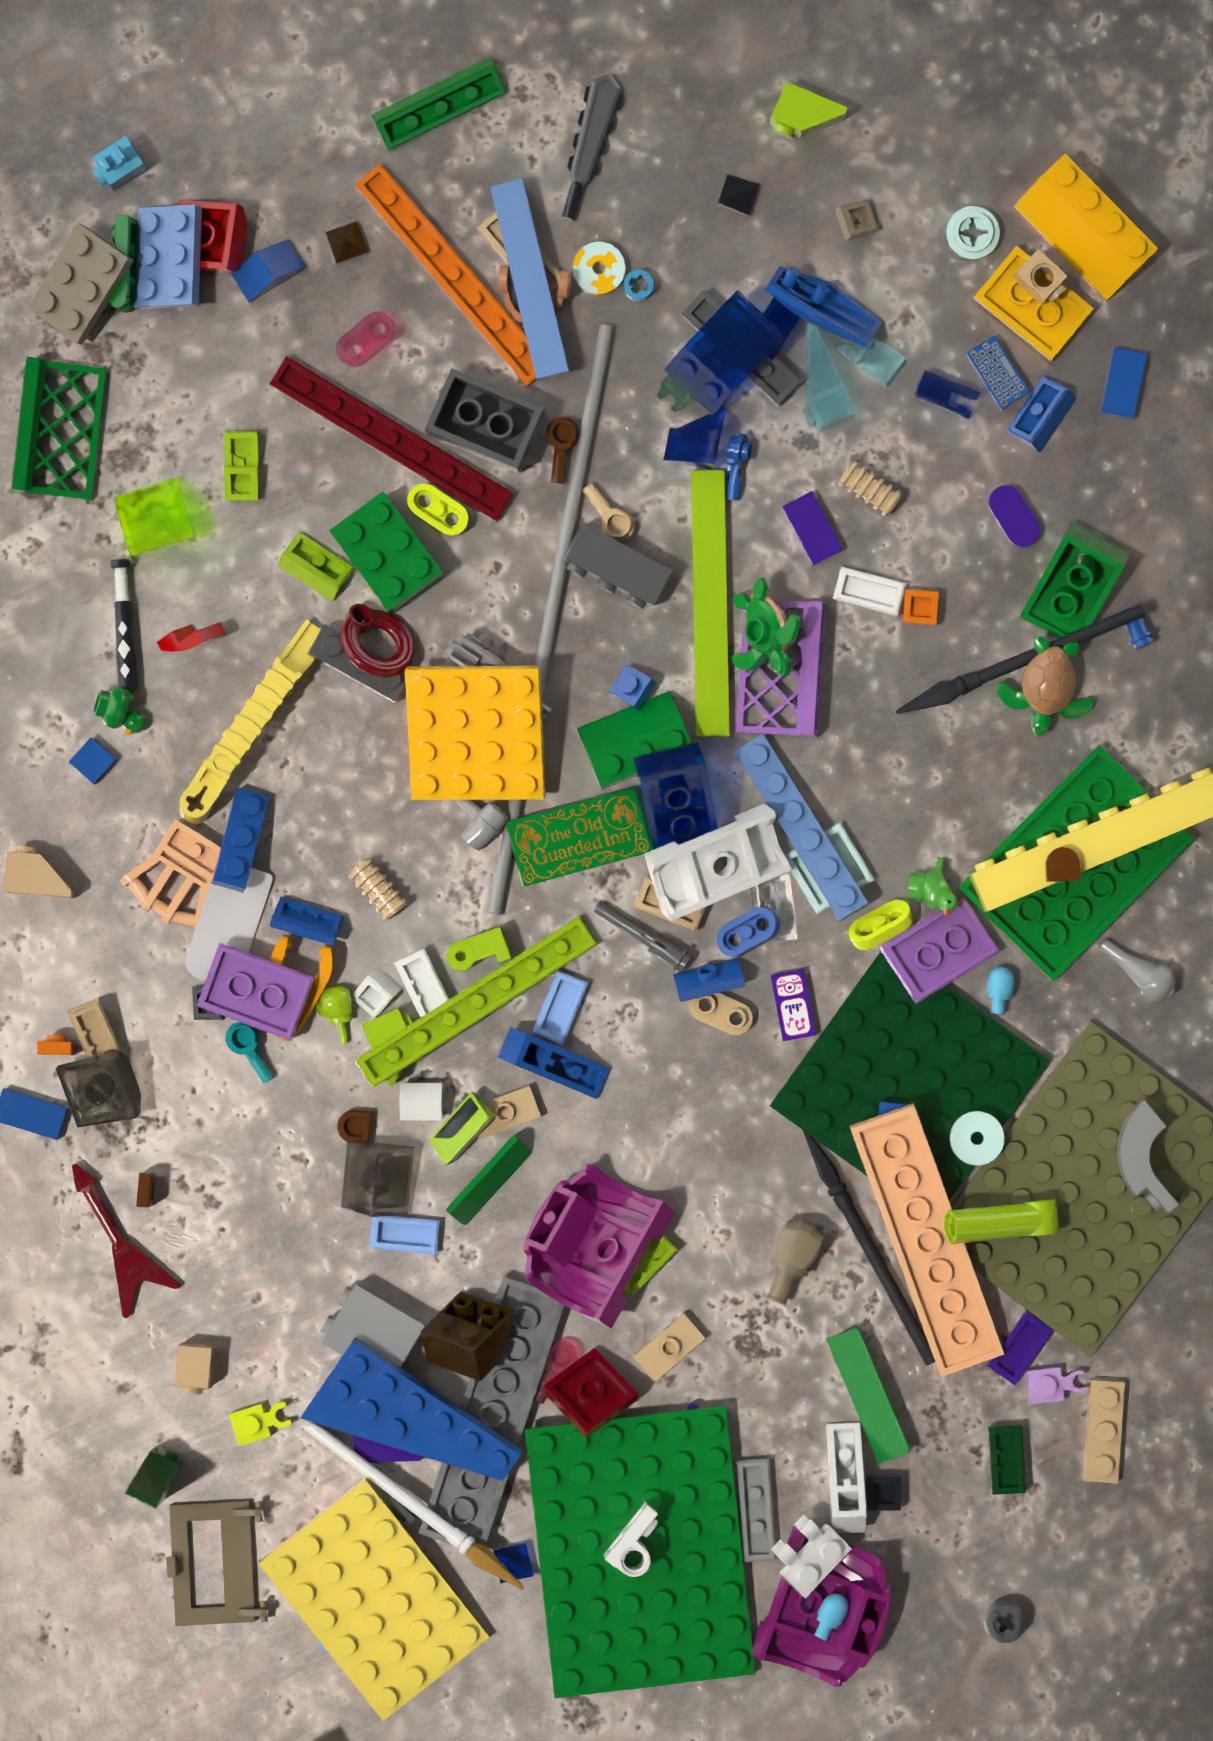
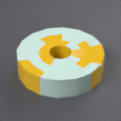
[572,241,625,296]

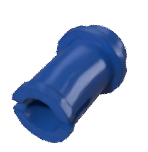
[1121,605,1154,650]

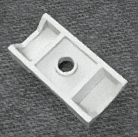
[644,803,792,921]

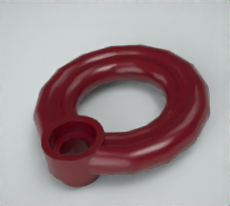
[340,604,415,678]

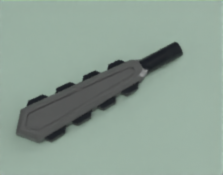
[561,73,623,221]

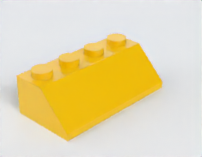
[1014,153,1158,301]

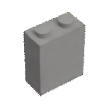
[320,1283,426,1367]

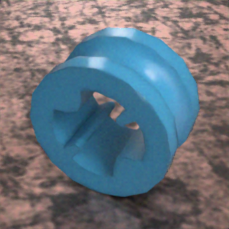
[624,269,654,302]

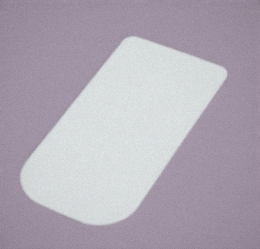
[186,868,273,981]

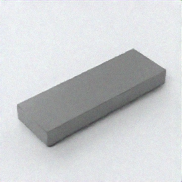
[735,1458,776,1562]

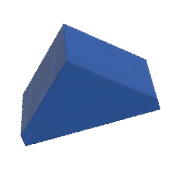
[231,239,305,303]

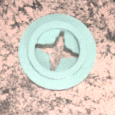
[946,206,1000,260]

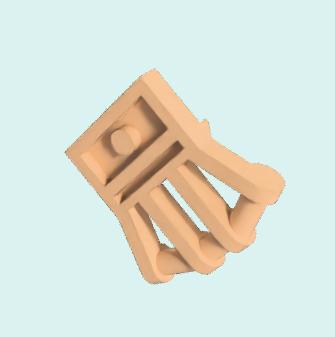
[120,819,220,931]

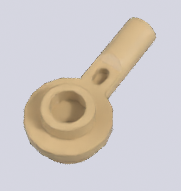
[583,483,635,542]

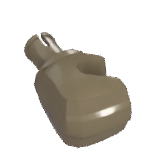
[766,1220,825,1305]

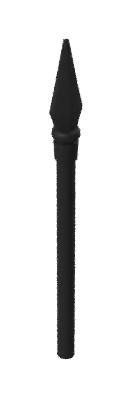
[896,604,1146,714]
[803,1130,935,1366]

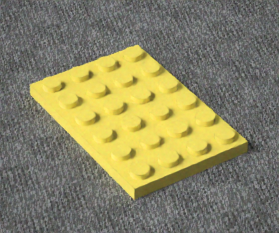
[258,1478,490,1721]

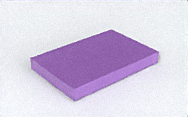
[879,895,1000,1004]
[197,942,315,1041]

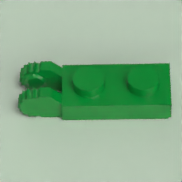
[109,215,137,313]

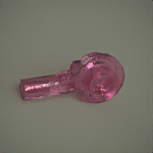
[534,1340,578,1404]

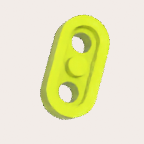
[407,483,469,537]
[848,900,914,950]

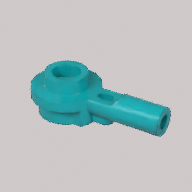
[225,1022,274,1084]

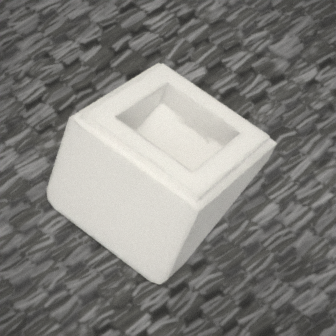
[351,967,401,1018]

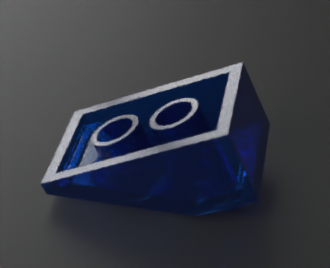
[664,290,786,415]

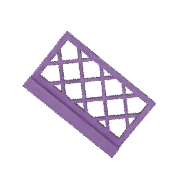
[736,601,826,738]

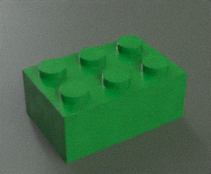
[329,491,444,614]

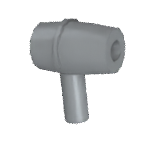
[455,800,509,851]

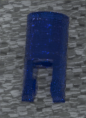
[913,370,980,419]

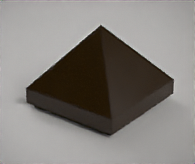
[325,221,368,264]

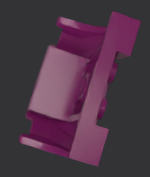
[523,1164,675,1329]
[751,1525,890,1687]

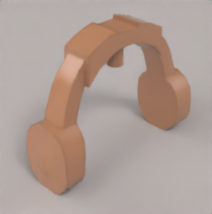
[498,265,571,323]

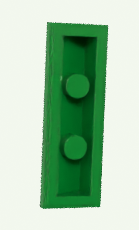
[446,1136,532,1225]

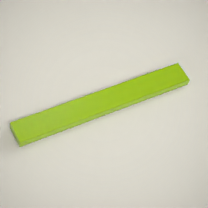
[691,470,730,738]
[354,916,597,1089]

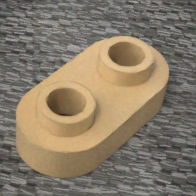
[688,993,753,1035]

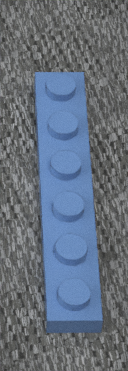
[735,734,868,922]

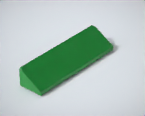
[371,58,507,151]
[826,1326,911,1463]

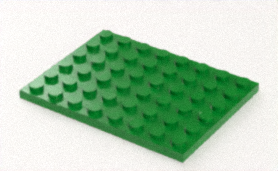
[524,1405,755,1699]

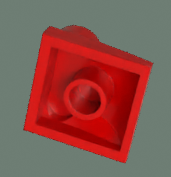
[179,200,248,274]

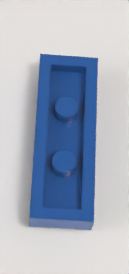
[211,787,269,893]

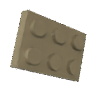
[27,223,134,345]

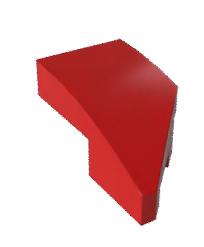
[157,622,226,652]

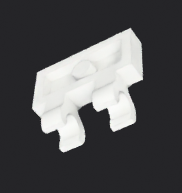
[771,1515,851,1598]

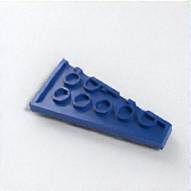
[300,1337,523,1481]

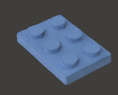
[134,204,202,309]

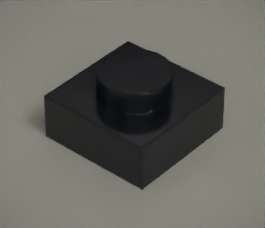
[866,1476,901,1511]

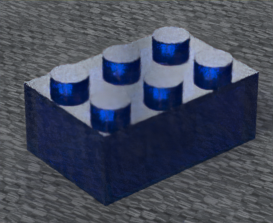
[633,742,718,850]

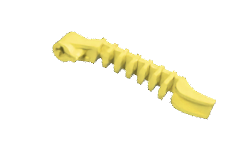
[179,619,320,824]

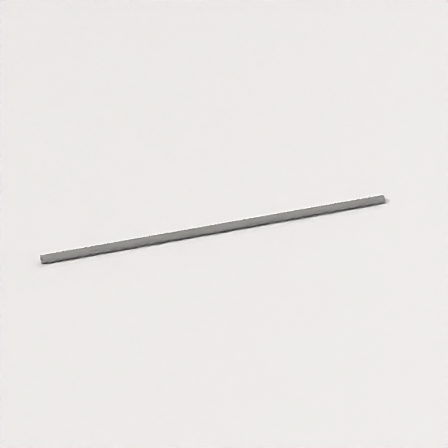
[488,325,614,915]

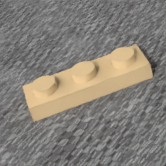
[1083,1379,1125,1484]

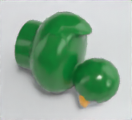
[93,687,146,736]

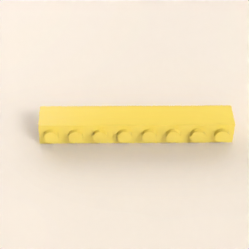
[969,767,1213,912]

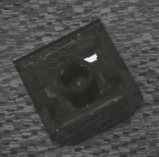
[55,1049,142,1128]

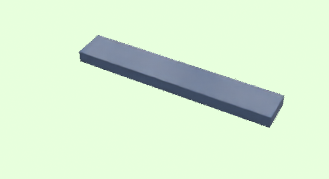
[490,179,570,381]

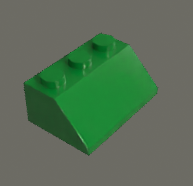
[576,691,695,790]

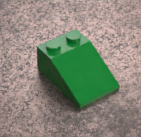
[1019,522,1130,646]

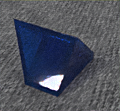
[663,406,727,470]

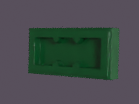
[988,1425,1026,1495]

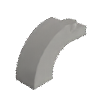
[1117,1100,1179,1213]

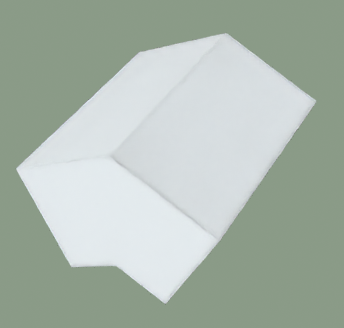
[399,1083,443,1121]

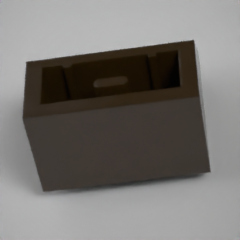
[420,1291,515,1382]

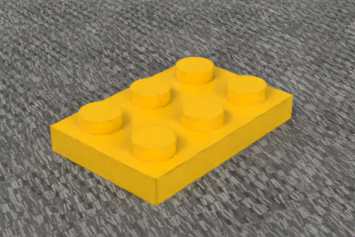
[973,245,1094,361]

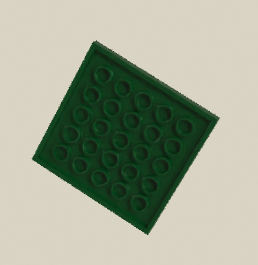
[769,951,1050,1201]

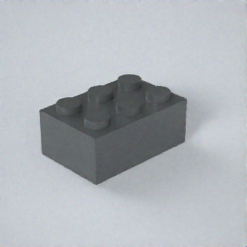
[425,368,544,474]

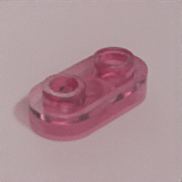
[336,311,395,368]

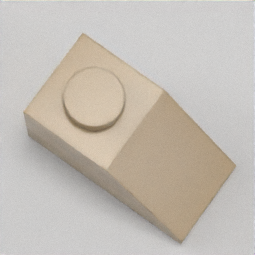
[4,846,75,898]

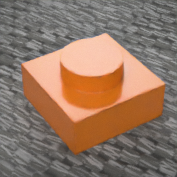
[902,589,939,626]
[37,1035,75,1056]

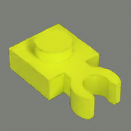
[229,1402,292,1446]

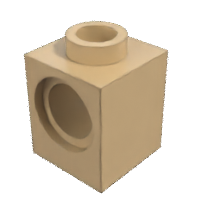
[1013,249,1068,306]
[174,1343,215,1394]

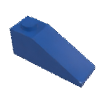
[497,1027,610,1099]

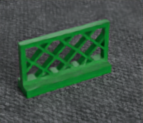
[10,357,106,501]

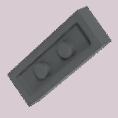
[307,624,406,703]

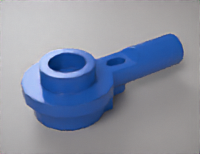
[726,433,752,501]

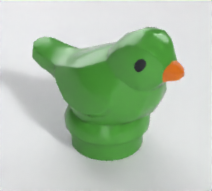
[908,858,958,916]

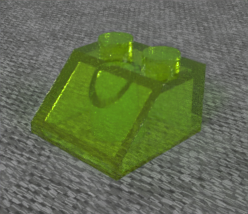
[114,477,198,561]

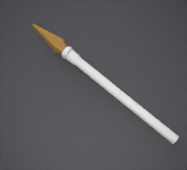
[305,1422,524,1589]

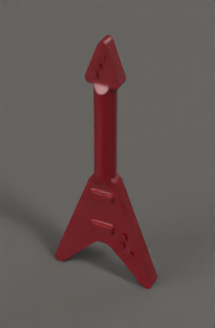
[72,1163,180,1318]

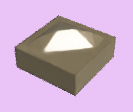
[835,199,878,241]

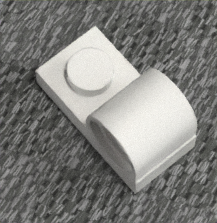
[604,1502,658,1577]

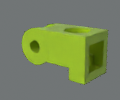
[446,927,513,971]

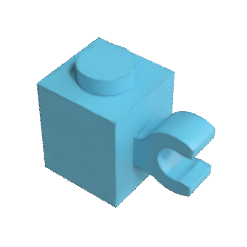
[91,136,146,191]

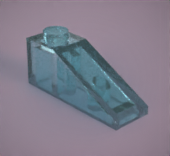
[801,323,855,433]

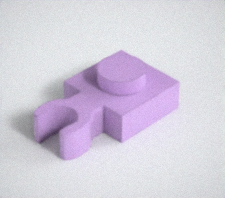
[1026,1366,1087,1405]

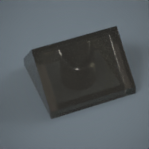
[341,1140,414,1217]

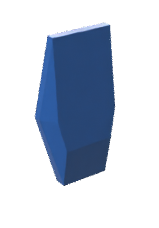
[765,266,881,348]

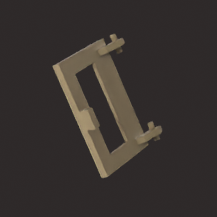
[166,1500,268,1626]

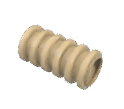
[839,460,902,516]
[349,858,407,920]

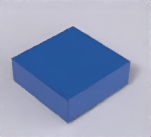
[69,737,116,785]

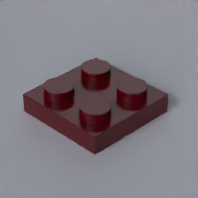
[543,1348,638,1439]

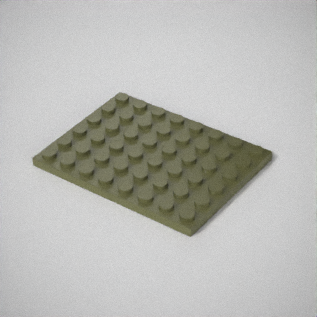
[951,1021,1213,1358]

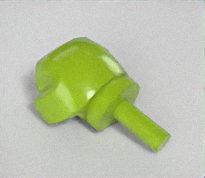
[316,985,352,1044]

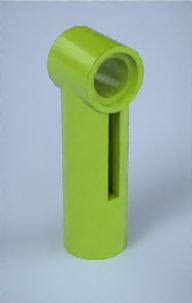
[944,1199,1059,1244]

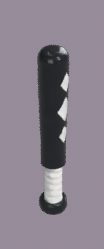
[110,559,138,693]

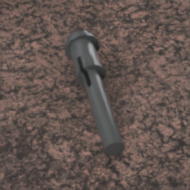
[594,901,692,973]

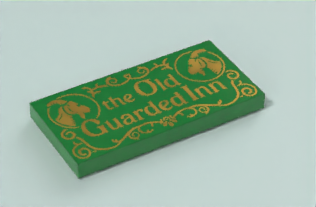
[505,787,652,887]

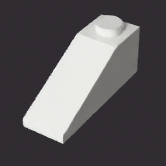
[826,1423,866,1533]

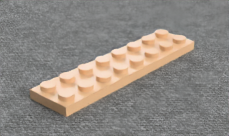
[850,1103,1004,1377]

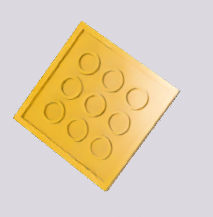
[405,666,546,800]

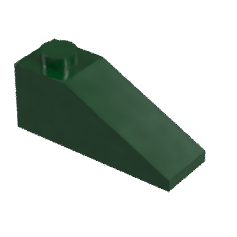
[125,1446,183,1509]

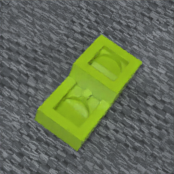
[224,430,259,501]

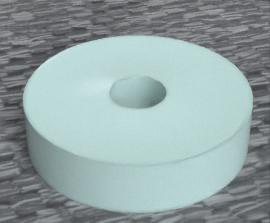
[949,1111,1004,1165]

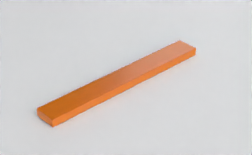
[355,163,536,387]

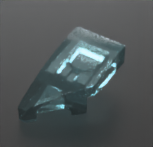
[835,338,907,389]

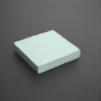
[785,823,874,914]

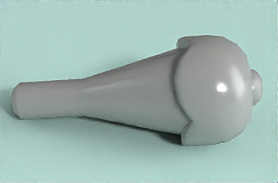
[1099,939,1176,1002]

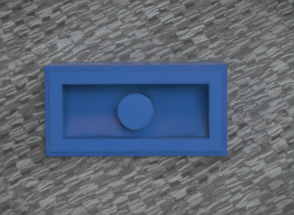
[1006,376,1076,452]

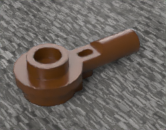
[546,417,579,484]

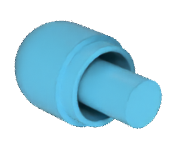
[986,967,1015,1014]
[814,1594,849,1641]

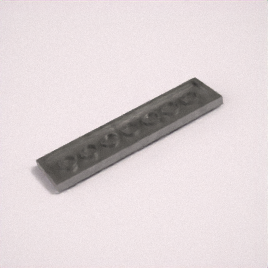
[419,1276,564,1546]

